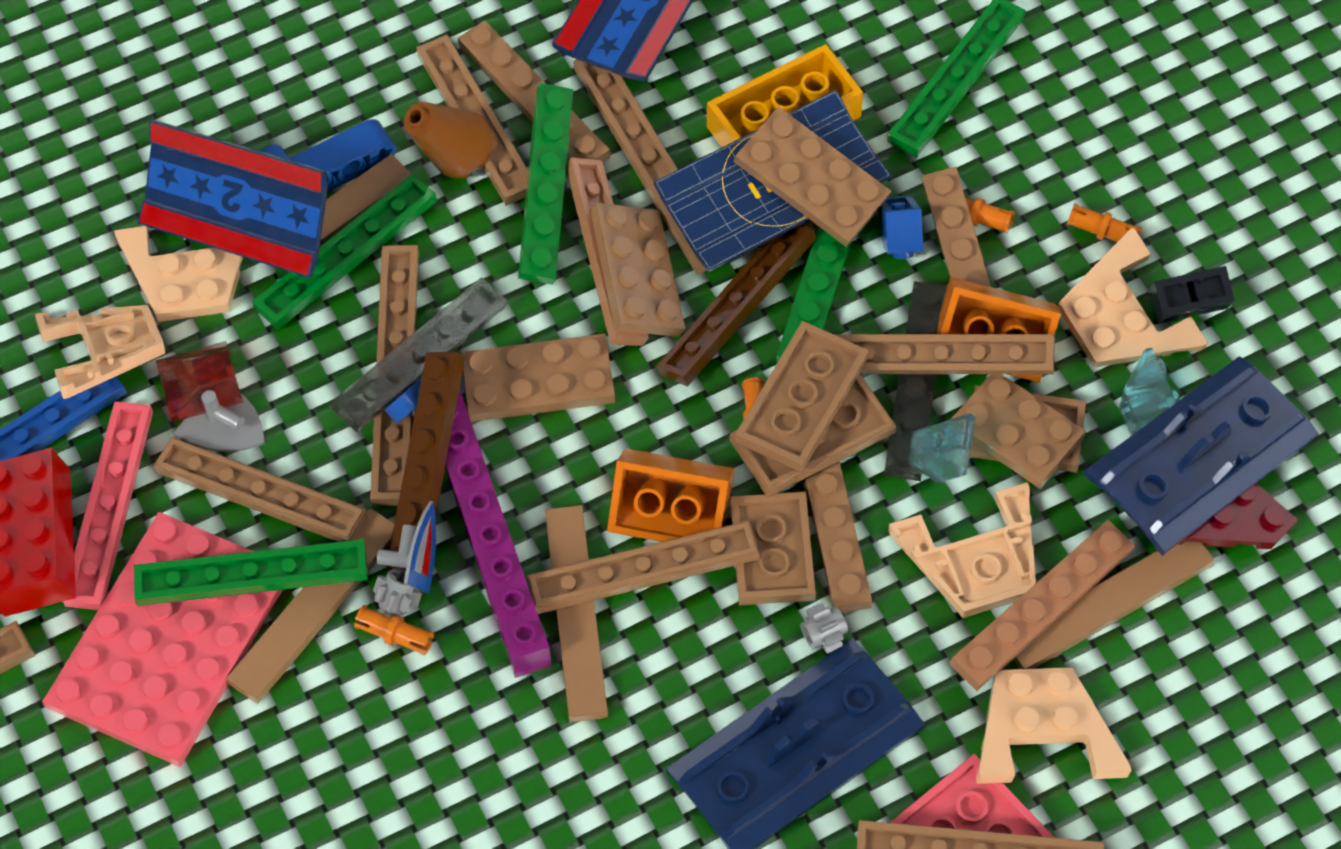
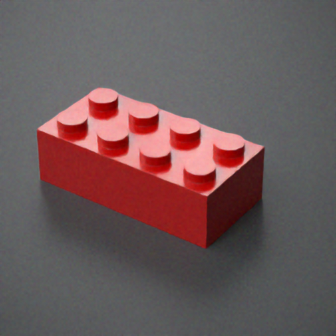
[0,448,76,617]

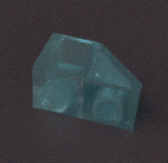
[1119,347,1180,436]
[908,413,976,483]

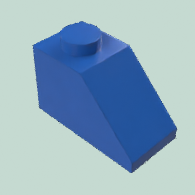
[878,196,923,259]

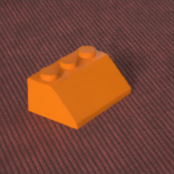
[937,277,1061,383]
[607,448,735,542]

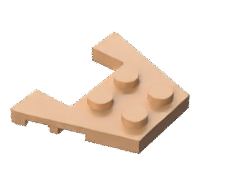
[114,226,243,322]
[1057,228,1208,368]
[35,305,166,399]
[888,482,1036,618]
[976,668,1131,784]

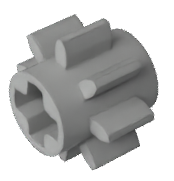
[373,568,422,616]
[800,602,848,654]

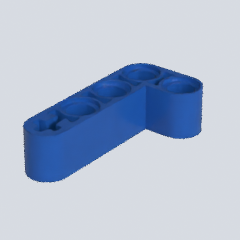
[261,119,397,192]

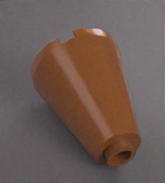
[404,102,494,179]

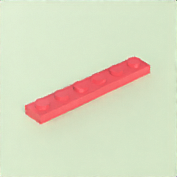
[63,401,153,610]

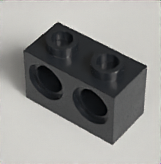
[1148,266,1235,325]

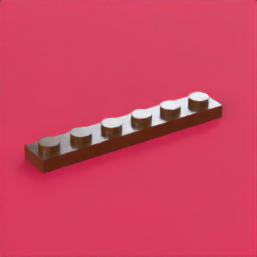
[656,224,817,387]
[386,352,465,571]

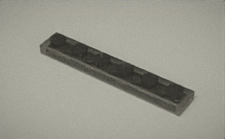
[330,277,507,432]
[884,281,948,481]

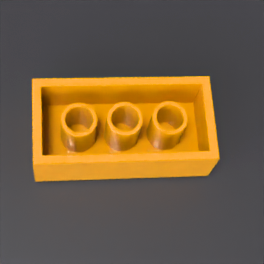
[707,44,863,147]

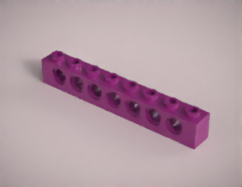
[444,390,552,678]

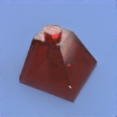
[156,341,244,423]

